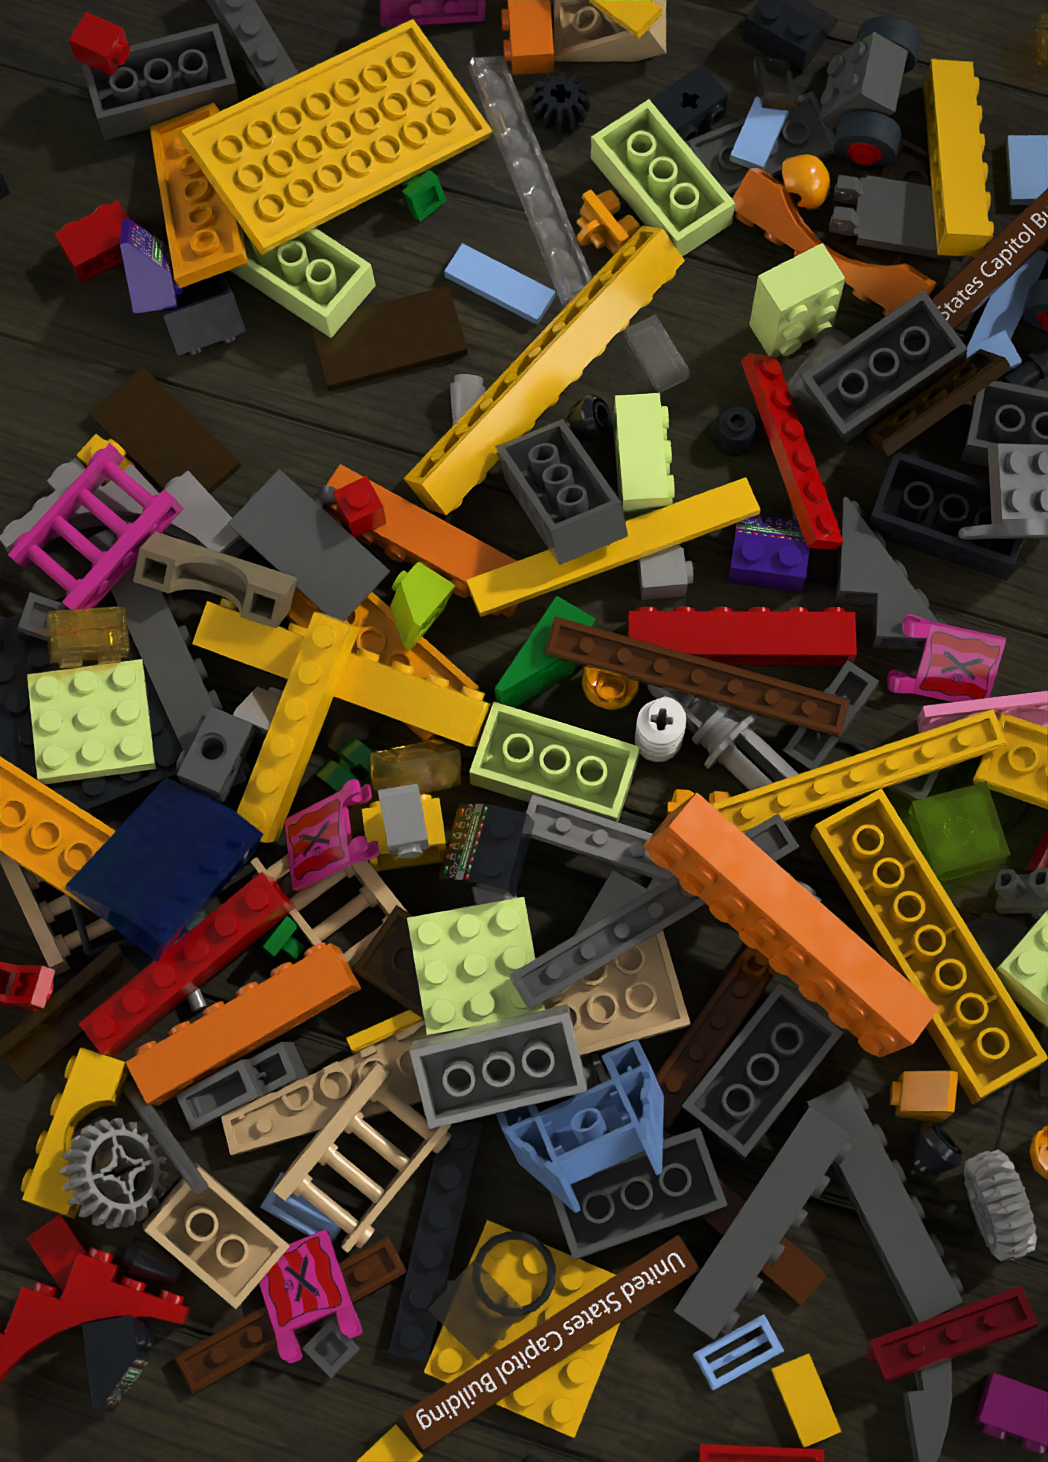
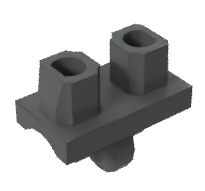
[995,868,1048,920]

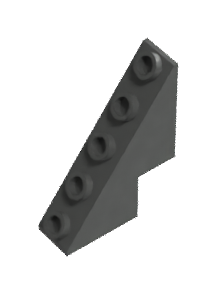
[836,497,947,651]

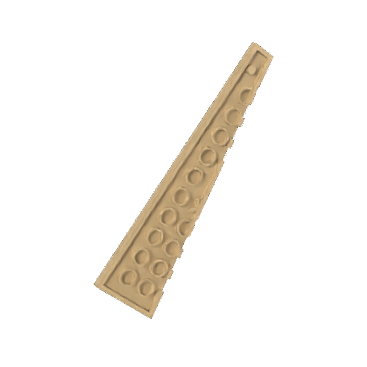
[221,930,690,1156]

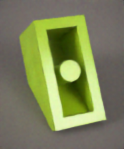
[390,562,456,651]

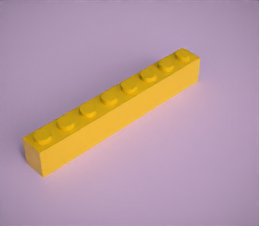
[192,598,492,747]

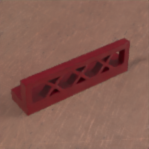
[865,1286,1039,1383]

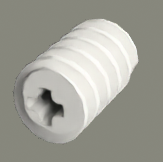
[635,696,686,762]

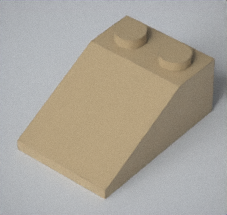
[554,0,666,62]
[142,1163,290,1309]

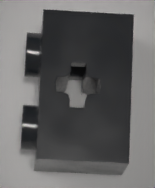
[650,64,728,143]

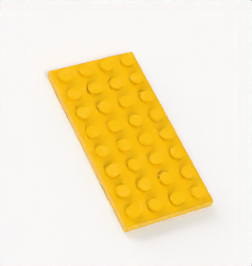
[179,19,493,255]

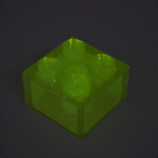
[907,782,1010,882]

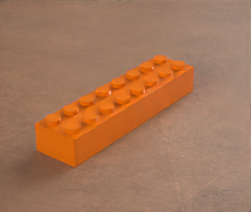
[642,793,939,1058]

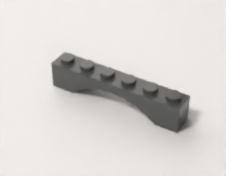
[206,0,299,90]

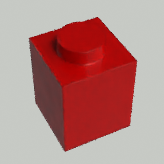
[69,12,130,76]
[333,476,386,538]

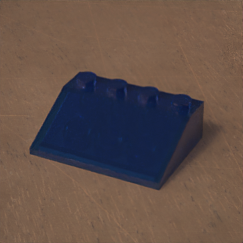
[65,777,263,962]

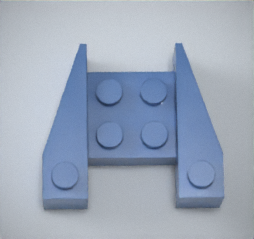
[496,1039,664,1213]

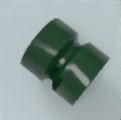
[314,737,387,809]

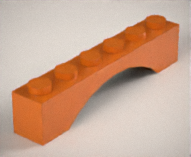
[732,168,937,316]

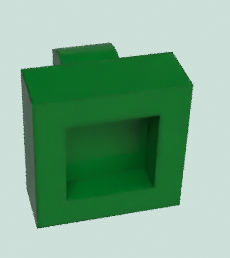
[402,170,447,222]
[256,916,305,959]

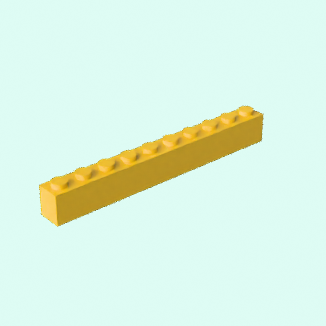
[403,225,685,515]

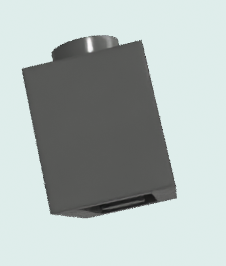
[176,706,257,803]

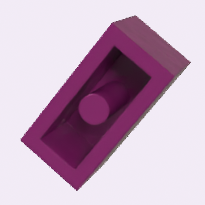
[973,1373,1048,1455]

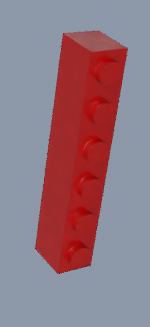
[627,607,857,667]
[79,872,296,1057]

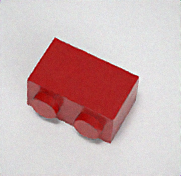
[54,200,129,283]

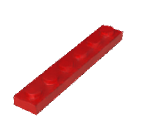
[741,353,844,550]

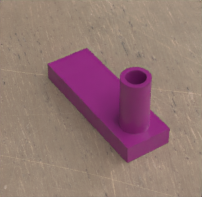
[380,0,485,27]

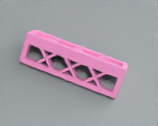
[917,691,1048,734]

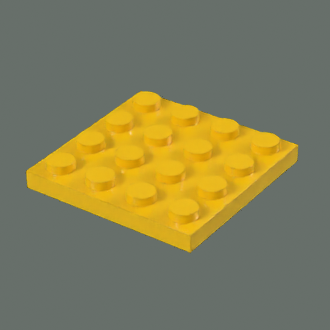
[424,1220,620,1438]

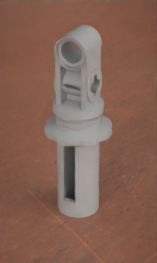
[647,684,798,826]

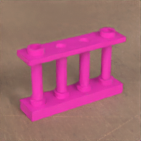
[8,443,183,621]

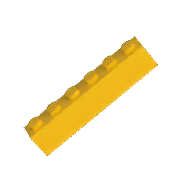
[923,59,994,257]
[231,611,360,843]

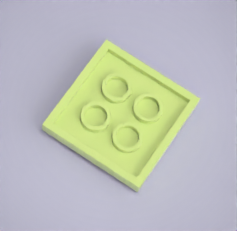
[27,659,156,784]
[407,897,545,1037]

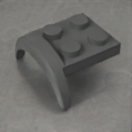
[958,443,1048,540]

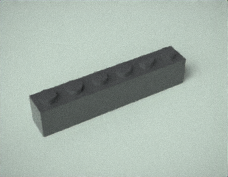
[803,1081,964,1325]
[674,1106,853,1340]

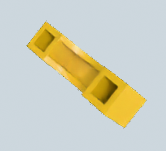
[21,1047,130,1219]

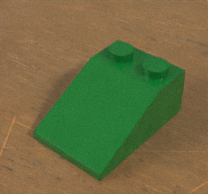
[495,596,596,708]

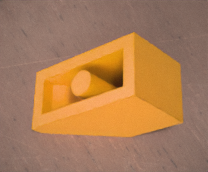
[889,1071,958,1123]

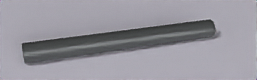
[121,1080,208,1194]

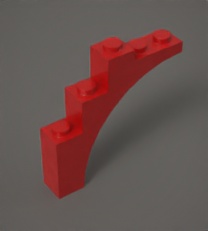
[0,1247,191,1384]

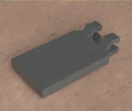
[829,175,964,263]

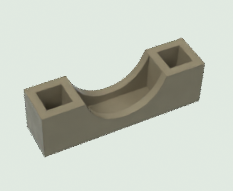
[133,532,297,628]

